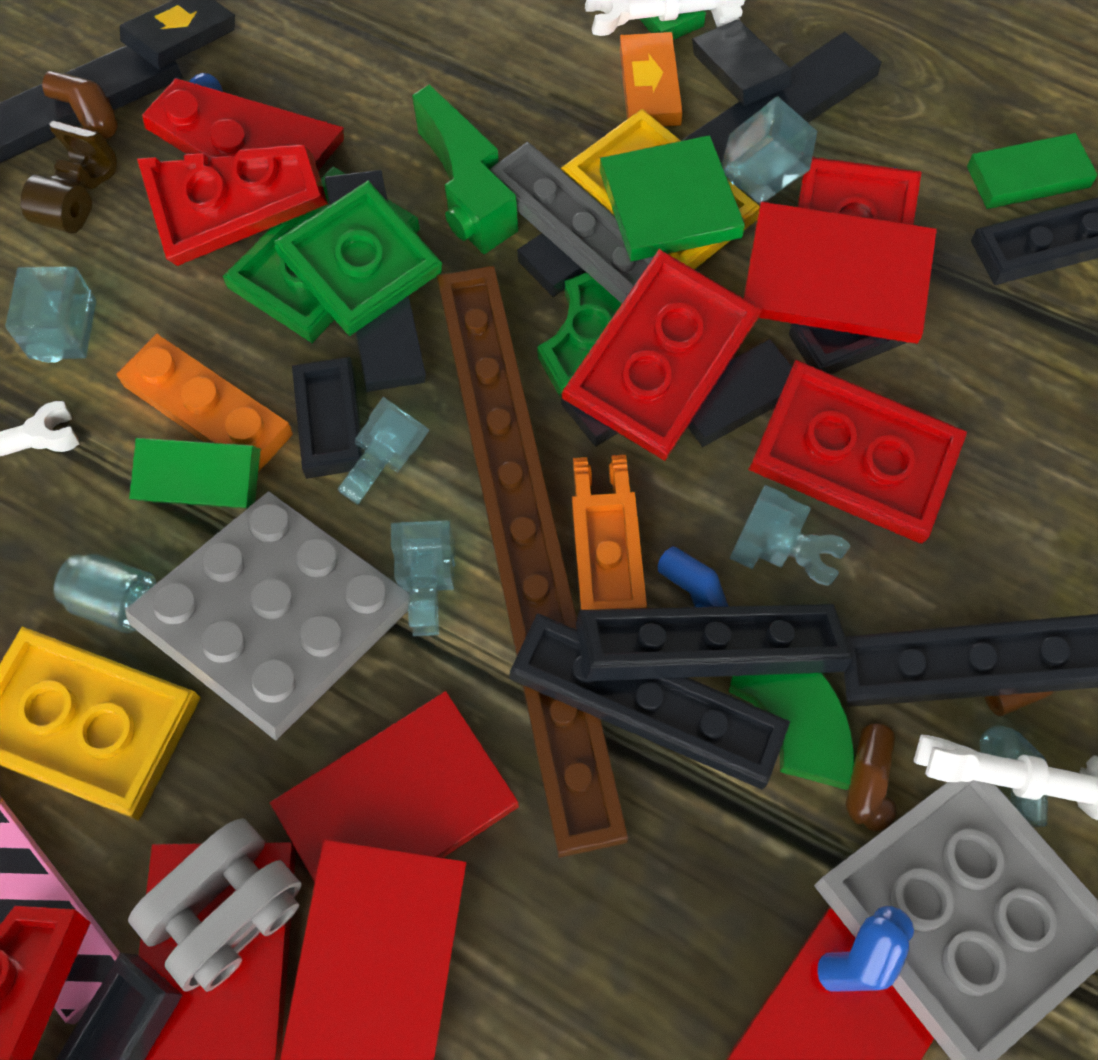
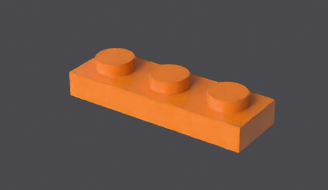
[116,334,293,473]

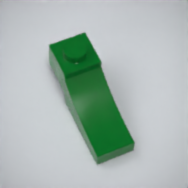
[412,84,518,255]

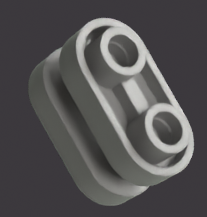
[128,818,302,992]

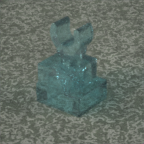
[338,397,430,505]
[729,485,850,585]
[391,520,455,636]

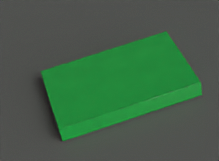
[222,166,420,343]

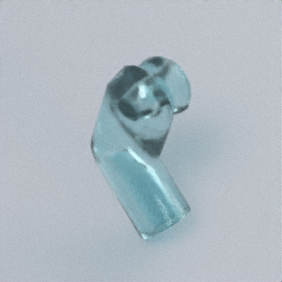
[979,725,1048,827]

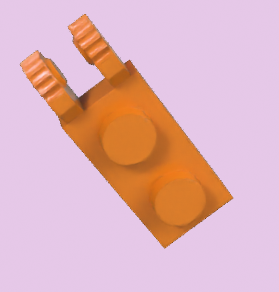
[572,455,647,610]

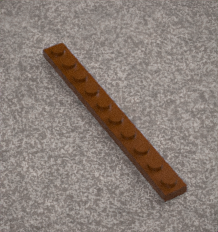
[437,266,628,858]

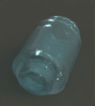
[54,553,156,634]

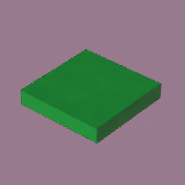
[599,135,745,262]
[274,180,442,336]

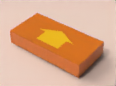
[620,32,683,127]

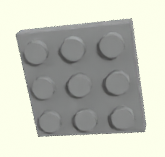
[125,491,411,740]
[814,780,1098,1060]

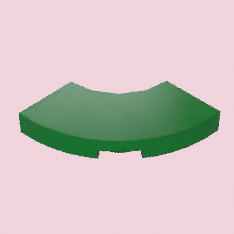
[537,272,622,399]
[728,673,854,790]

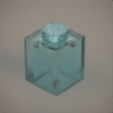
[722,96,817,204]
[5,267,96,362]

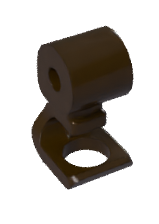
[21,121,117,234]

